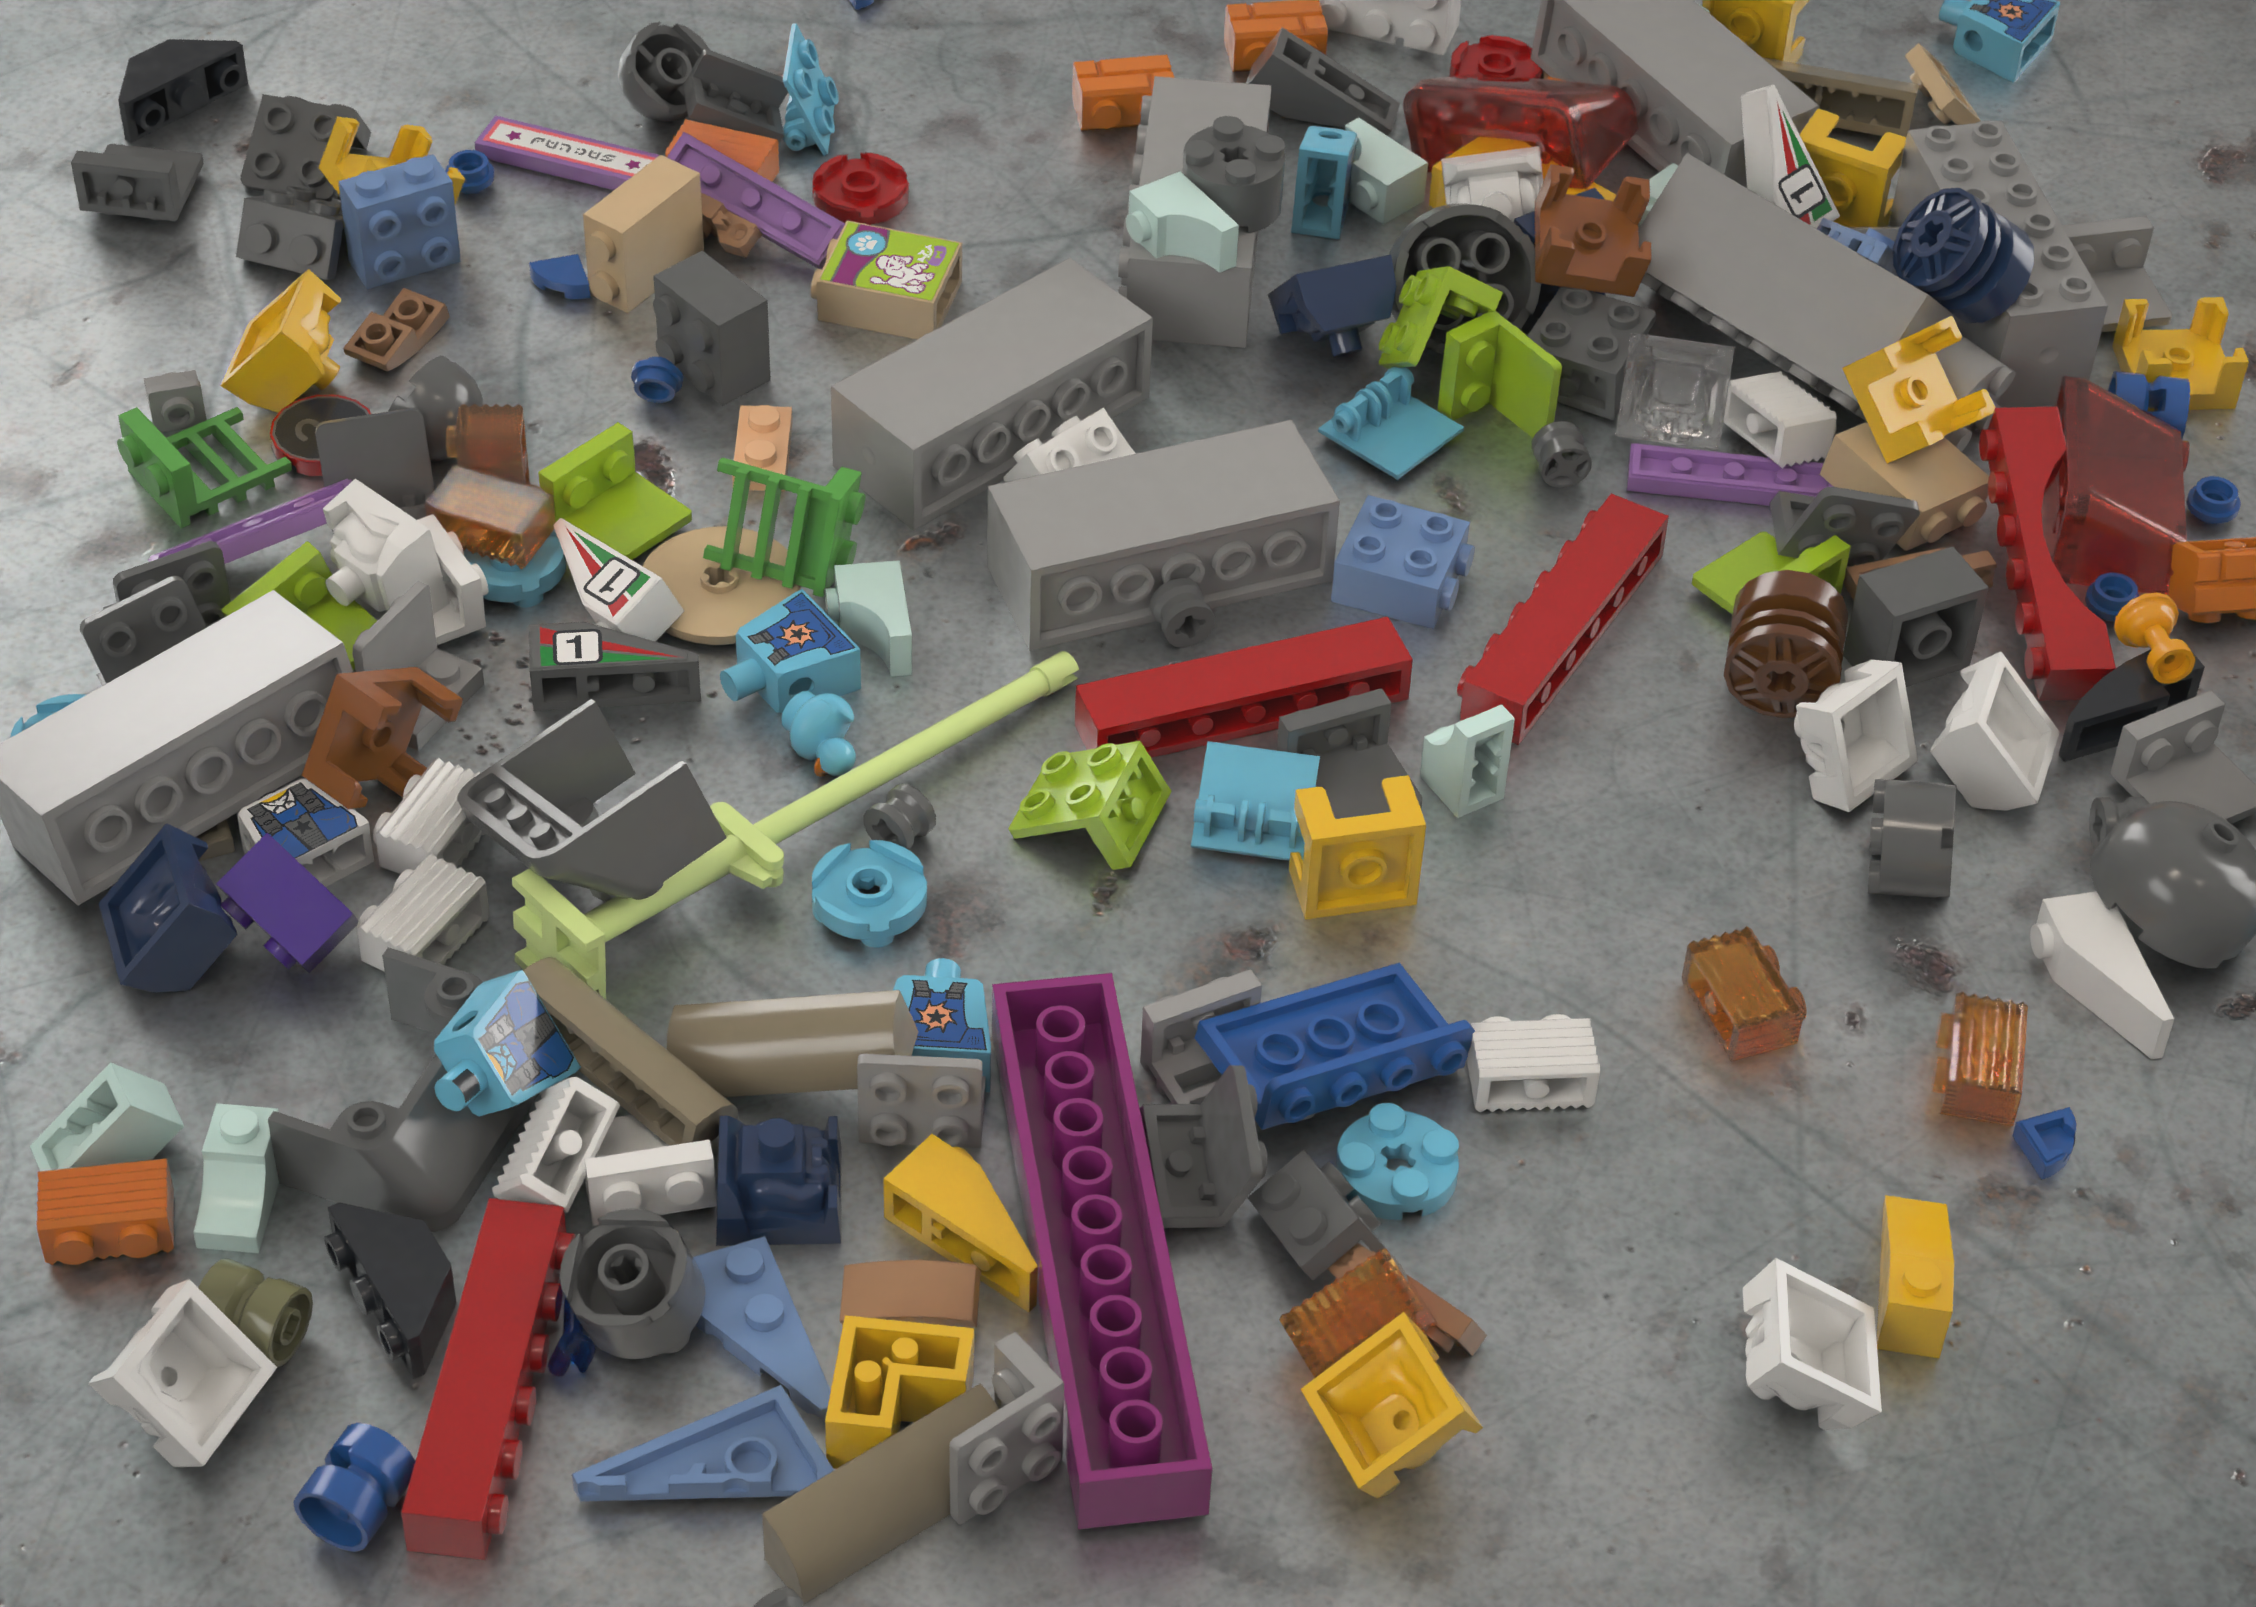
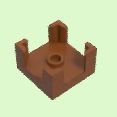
[1535,164,1651,297]
[301,667,463,809]

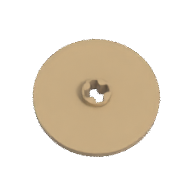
[642,526,801,645]

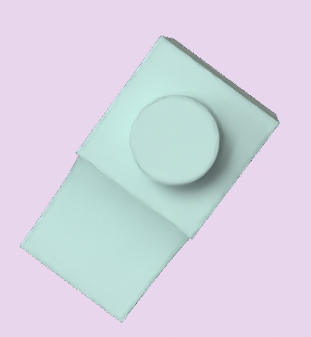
[1345,118,1428,225]
[1126,171,1239,273]
[825,560,912,677]
[1420,704,1515,818]
[30,1062,184,1171]
[193,1103,279,1253]

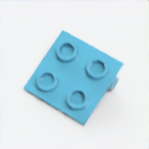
[783,23,839,156]
[1318,367,1464,480]
[1191,741,1320,861]

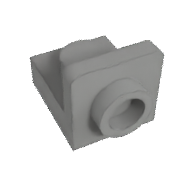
[144,370,206,433]

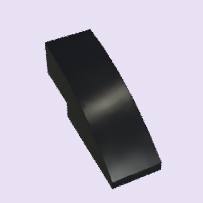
[2058,639,2205,762]

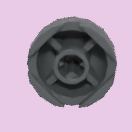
[618,22,710,122]
[388,356,483,463]

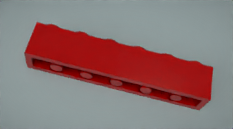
[1457,493,1669,745]
[1075,616,1413,758]
[401,1198,575,1560]

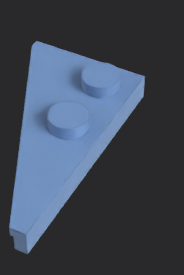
[1817,218,1898,277]
[693,1236,831,1423]
[572,1385,834,1502]

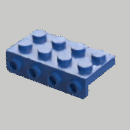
[1195,962,1475,1130]

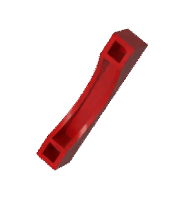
[1979,407,2116,701]

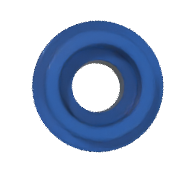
[445,150,495,194]
[631,357,684,403]
[2186,476,2241,524]
[2085,573,2140,622]

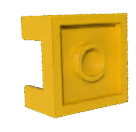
[1702,0,1810,63]
[1799,109,1906,227]
[318,117,465,204]
[2112,297,2249,411]
[1842,316,1995,464]
[1289,775,1426,920]

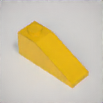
[883,1134,1038,1312]
[1876,1195,1954,1359]

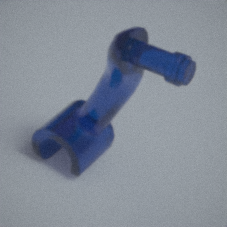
[547,1296,596,1377]

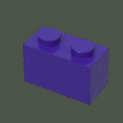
[216,833,358,973]

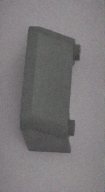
[457,699,727,900]
[268,947,540,1232]

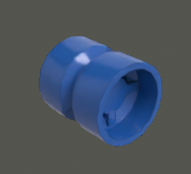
[2104,371,2190,445]
[293,1423,415,1552]

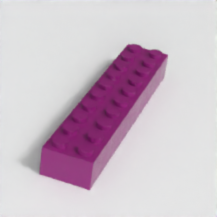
[992,973,1212,1529]

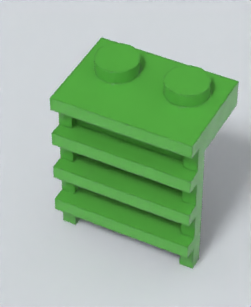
[117,407,292,529]
[703,457,865,598]

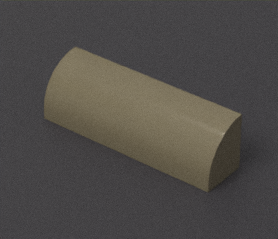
[1762,57,1919,137]
[523,957,738,1146]
[667,990,918,1097]
[762,1383,999,1604]

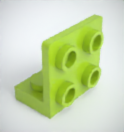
[1378,266,1503,369]
[1437,311,1562,438]
[538,422,692,560]
[1692,531,1851,614]
[221,541,378,670]
[1008,741,1172,870]

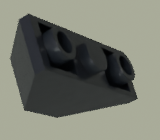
[118,39,248,143]
[324,1202,457,1380]

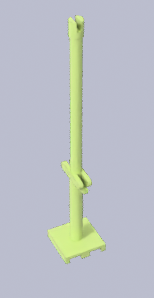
[512,651,1079,999]

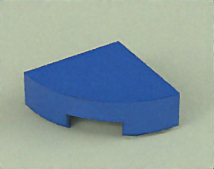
[529,254,591,299]
[2012,1107,2077,1180]

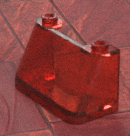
[1403,73,1639,189]
[2051,376,2190,595]

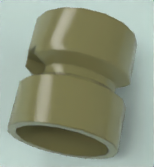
[198,1258,313,1367]

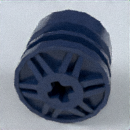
[1893,188,2034,323]

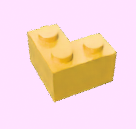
[825,1315,974,1469]

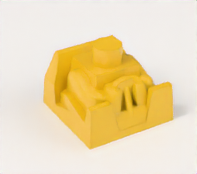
[220,269,341,413]
[1300,1312,1483,1499]

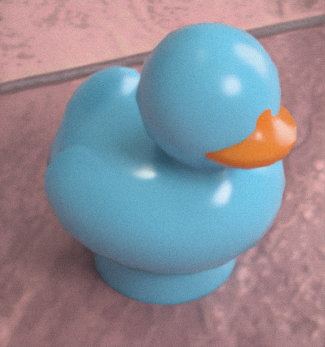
[781,691,856,777]

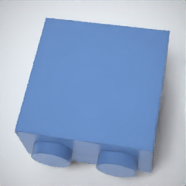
[338,154,461,290]
[1331,495,1475,629]

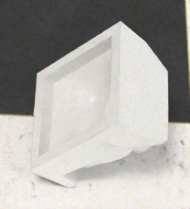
[1441,146,1544,222]
[323,479,449,614]
[1930,652,2060,811]
[1794,660,1918,812]
[1743,1258,1882,1430]
[88,1279,277,1467]

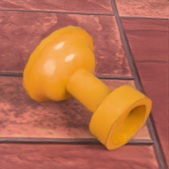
[2114,593,2195,684]

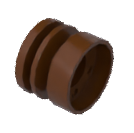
[1723,570,1848,719]

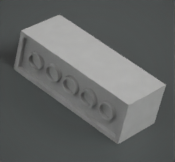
[1530,0,1819,188]
[1118,76,1271,348]
[1889,121,2108,408]
[1639,153,1961,421]
[831,258,1153,530]
[987,420,1340,651]
[0,590,353,905]

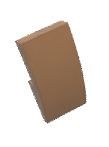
[343,288,450,371]
[839,1260,981,1328]

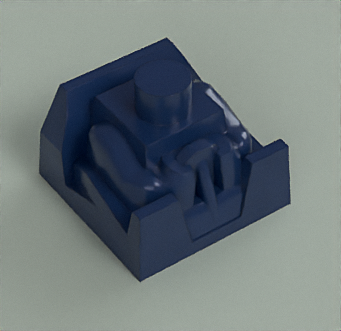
[1267,254,1397,357]
[99,823,238,992]
[716,1116,841,1246]

